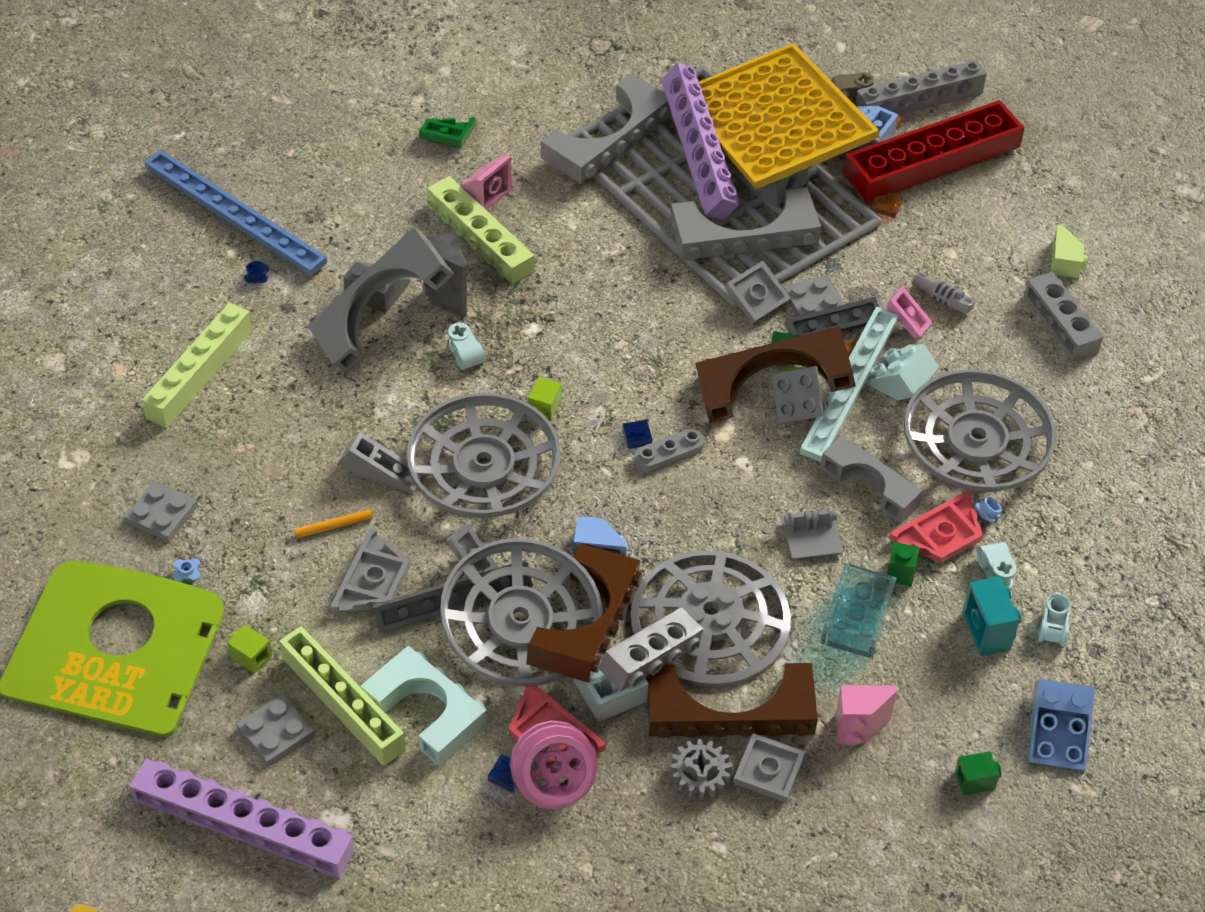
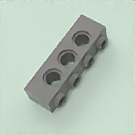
[1024,272,1103,362]
[599,607,704,691]

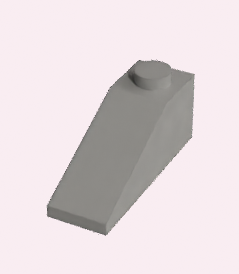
[338,431,422,493]

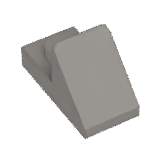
[446,524,497,573]

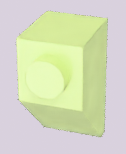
[1051,225,1088,278]

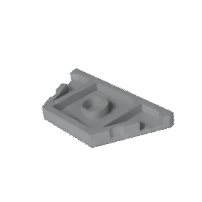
[330,528,410,613]

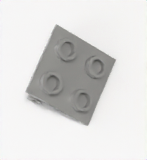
[772,366,829,424]
[781,508,843,560]

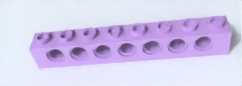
[661,62,740,221]
[129,759,355,879]

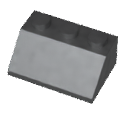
[422,232,467,317]

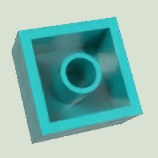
[962,576,1021,656]

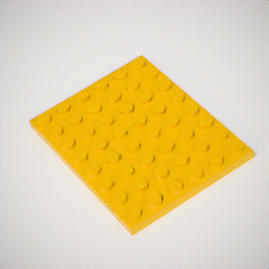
[699,43,880,190]

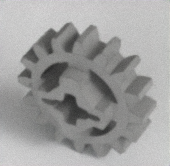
[670,739,732,799]

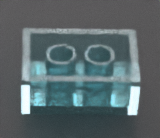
[820,563,897,659]

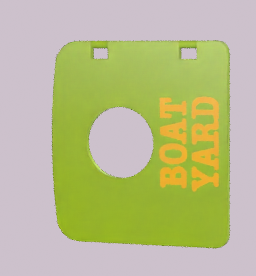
[0,561,225,737]

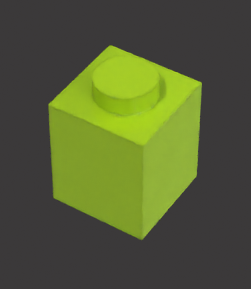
[528,376,562,420]
[227,624,273,674]

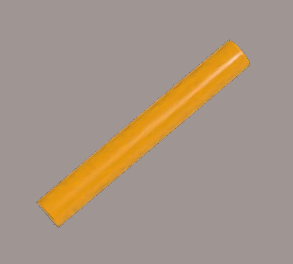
[294,509,373,539]

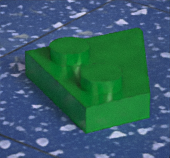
[419,117,476,148]

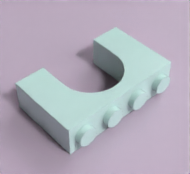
[360,646,487,767]

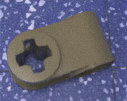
[831,72,874,102]

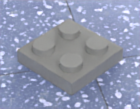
[724,261,791,325]
[783,275,844,316]
[124,481,198,543]
[236,694,315,767]
[733,733,806,803]

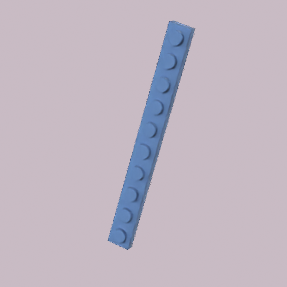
[144,150,327,276]

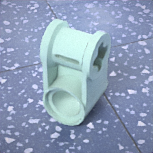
[448,322,486,370]
[977,542,1017,590]
[1038,593,1071,647]

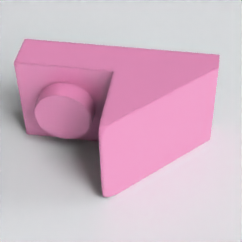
[887,286,932,339]

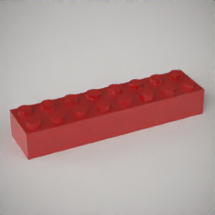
[843,100,1025,203]

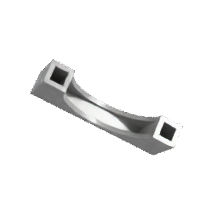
[541,74,671,184]
[670,187,821,260]
[307,227,454,373]

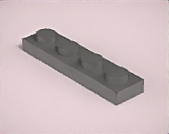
[785,297,880,335]

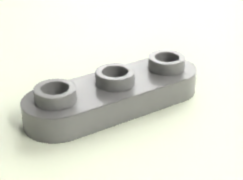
[634,429,705,472]

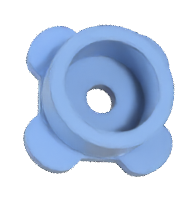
[975,497,1002,523]
[173,558,200,584]

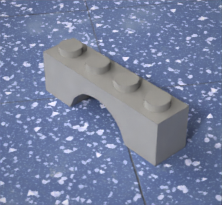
[820,435,923,524]

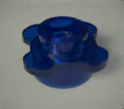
[244,261,269,283]

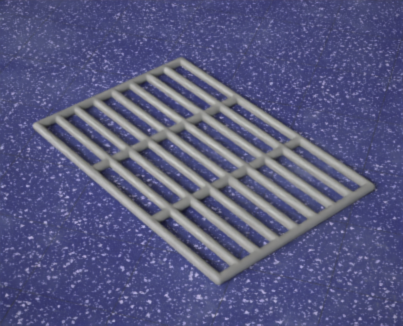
[568,66,882,308]

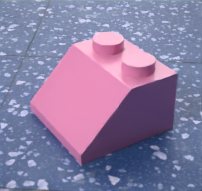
[460,155,512,210]
[835,685,897,746]

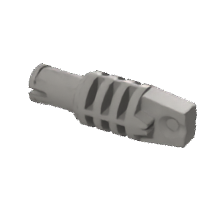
[912,272,976,313]

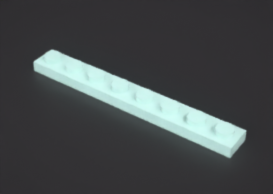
[800,307,899,462]

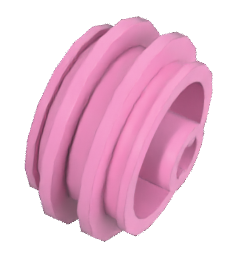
[510,720,598,810]

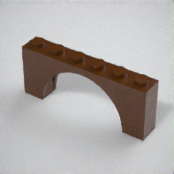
[695,326,856,423]
[526,543,643,683]
[647,663,818,738]

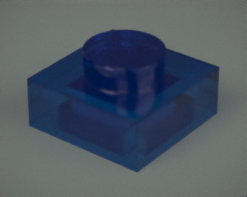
[622,420,652,449]
[488,754,517,793]

